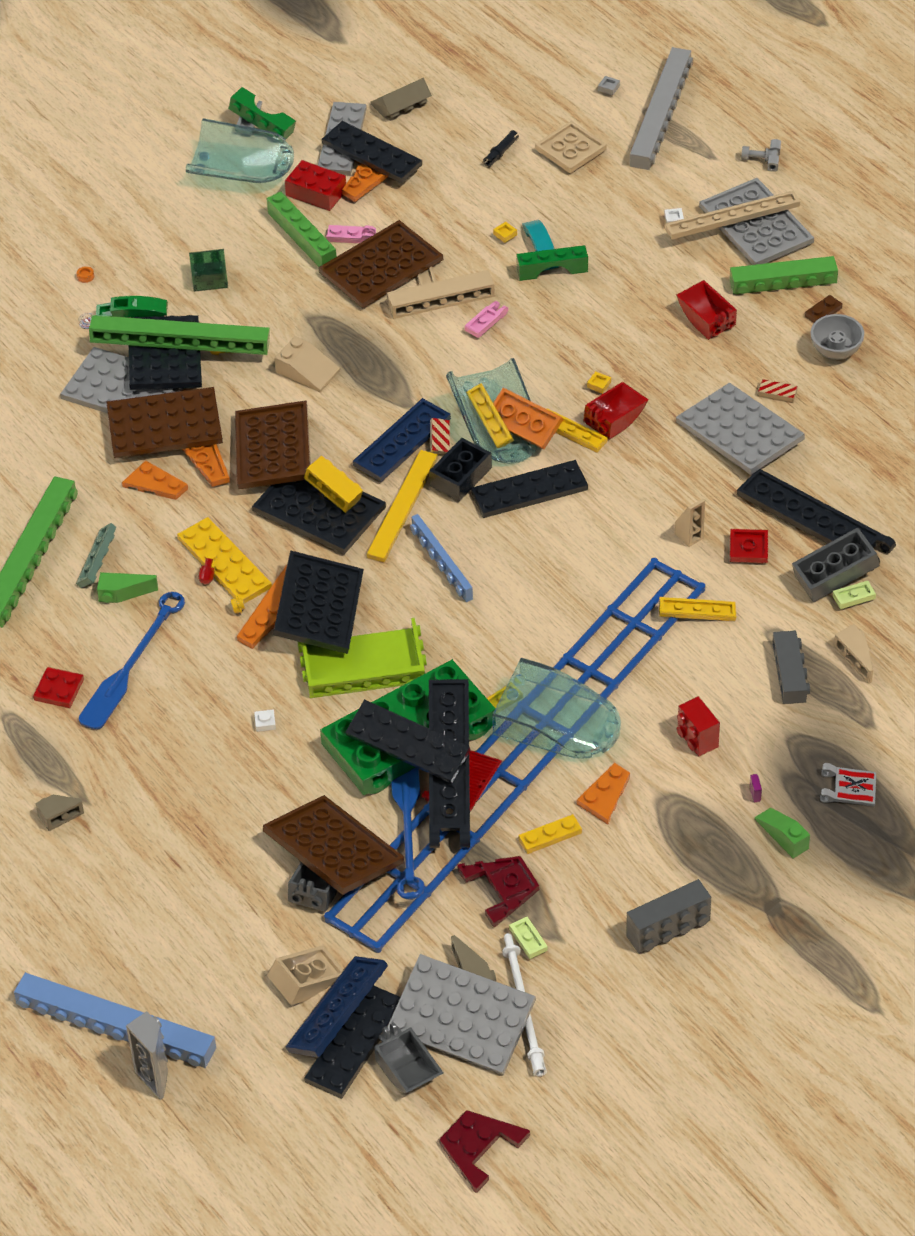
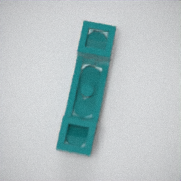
[522,220,559,271]

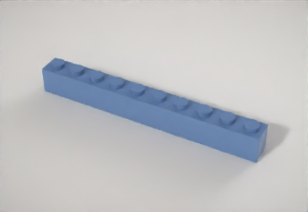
[14,972,216,1068]

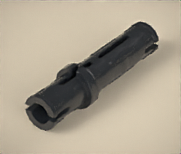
[483,130,519,167]

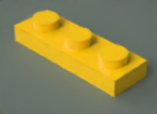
[518,814,582,854]

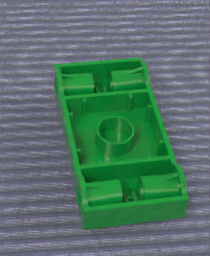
[320,659,497,795]

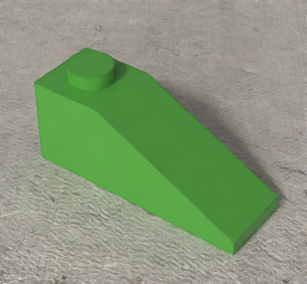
[97,572,158,603]
[755,807,810,859]

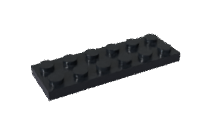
[322,121,422,183]
[471,460,588,518]
[345,699,471,784]
[304,985,401,1099]

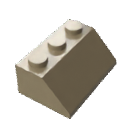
[370,78,432,118]

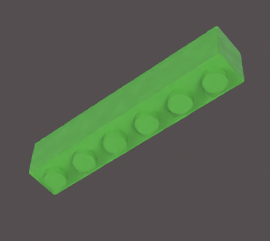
[266,192,337,267]
[730,256,838,295]

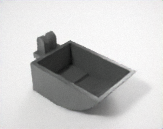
[288,862,337,912]
[374,1022,444,1093]

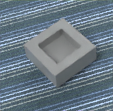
[598,76,620,95]

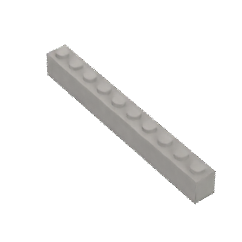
[630,47,693,170]

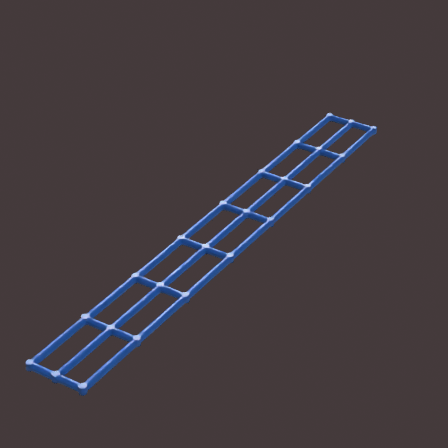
[324,558,705,953]

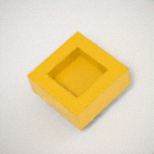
[493,221,517,243]
[587,371,611,394]

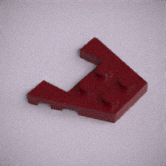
[457,856,539,928]
[439,1110,530,1193]

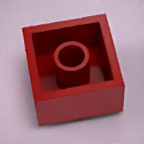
[676,696,720,757]

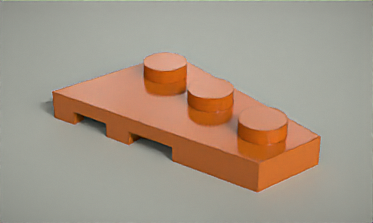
[122,461,188,500]
[577,763,630,824]

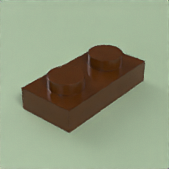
[805,295,843,323]

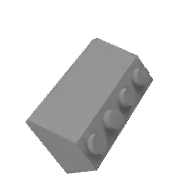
[126,1011,168,1100]

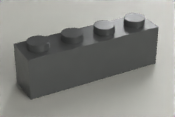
[772,630,810,704]

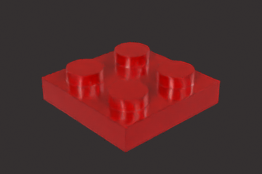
[730,529,768,563]
[33,667,84,708]

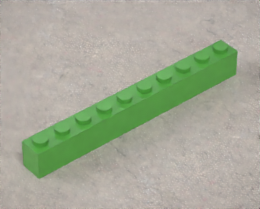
[89,315,270,355]
[0,476,78,628]

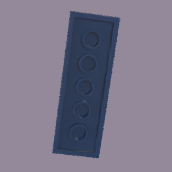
[353,398,451,482]
[285,956,388,1058]

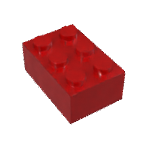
[285,160,346,211]

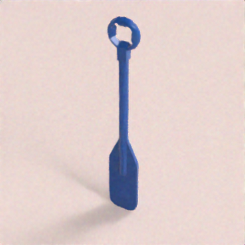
[79,592,185,729]
[391,768,425,900]

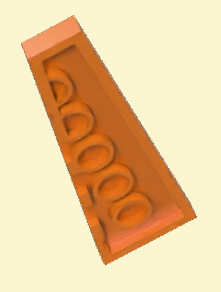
[237,565,287,649]

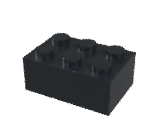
[429,438,492,501]

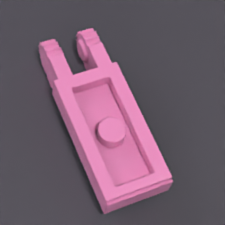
[327,225,376,243]
[465,301,509,338]

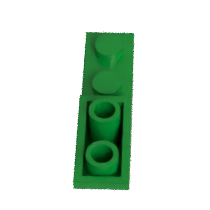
[96,296,168,318]

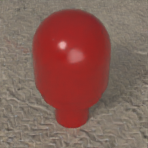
[198,558,215,584]

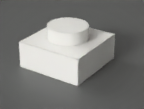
[664,208,684,223]
[254,709,276,732]

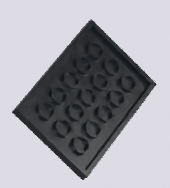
[128,315,202,390]
[252,480,386,555]
[273,550,364,654]

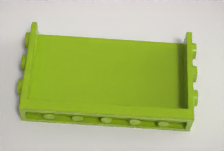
[297,618,427,698]

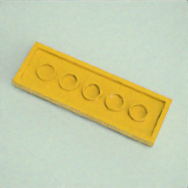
[177,517,272,604]

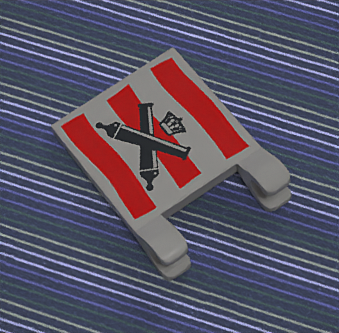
[820,763,876,806]

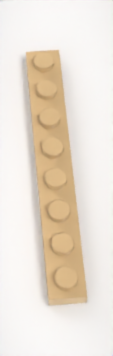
[665,190,800,240]

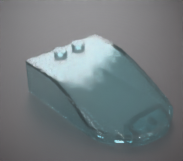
[493,658,621,759]

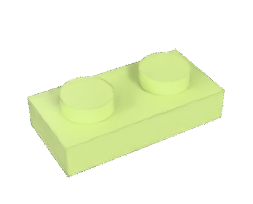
[832,581,876,609]
[509,917,548,959]

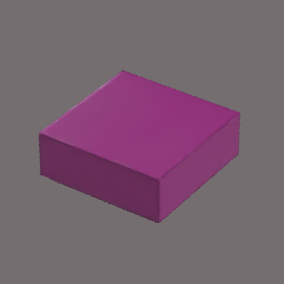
[749,774,762,803]

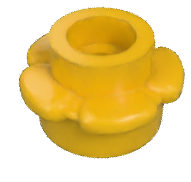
[230,596,245,614]

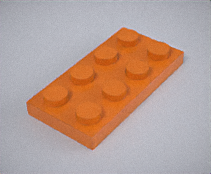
[493,388,563,450]

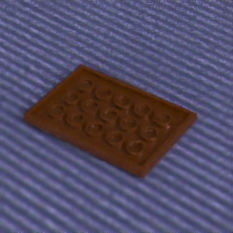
[318,220,444,308]
[106,387,223,458]
[235,400,311,490]
[263,795,405,895]

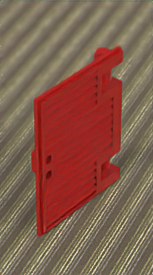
[422,750,502,812]

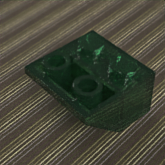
[189,249,228,292]

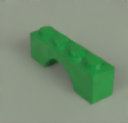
[228,87,296,143]
[516,245,588,281]

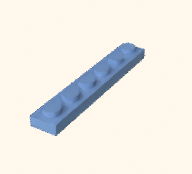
[410,514,473,602]

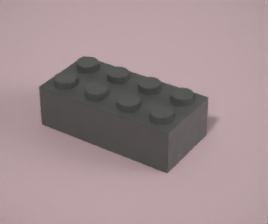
[792,528,880,602]
[626,879,712,954]

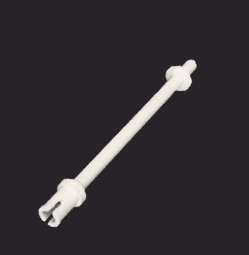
[502,933,547,1077]

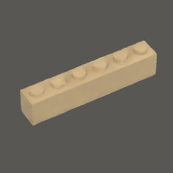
[387,270,495,319]

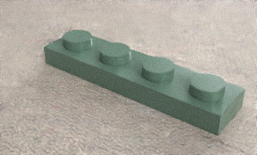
[76,523,116,588]

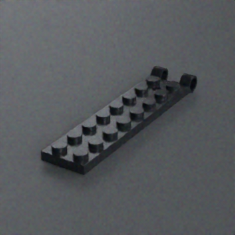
[737,469,896,564]
[429,679,470,848]

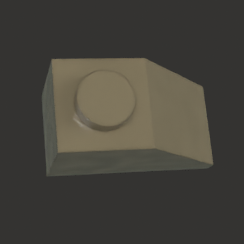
[35,794,84,831]

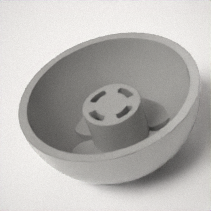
[811,314,864,360]

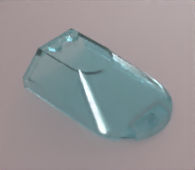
[186,118,294,183]
[446,358,537,464]

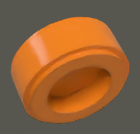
[77,266,95,283]

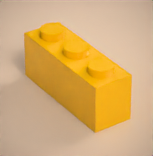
[304,455,363,513]

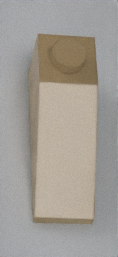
[675,499,705,547]
[834,624,873,684]

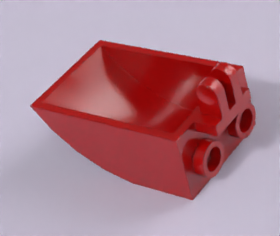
[676,280,737,340]
[583,382,649,440]

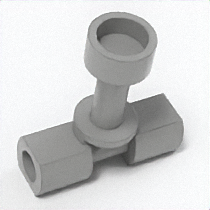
[741,139,781,172]

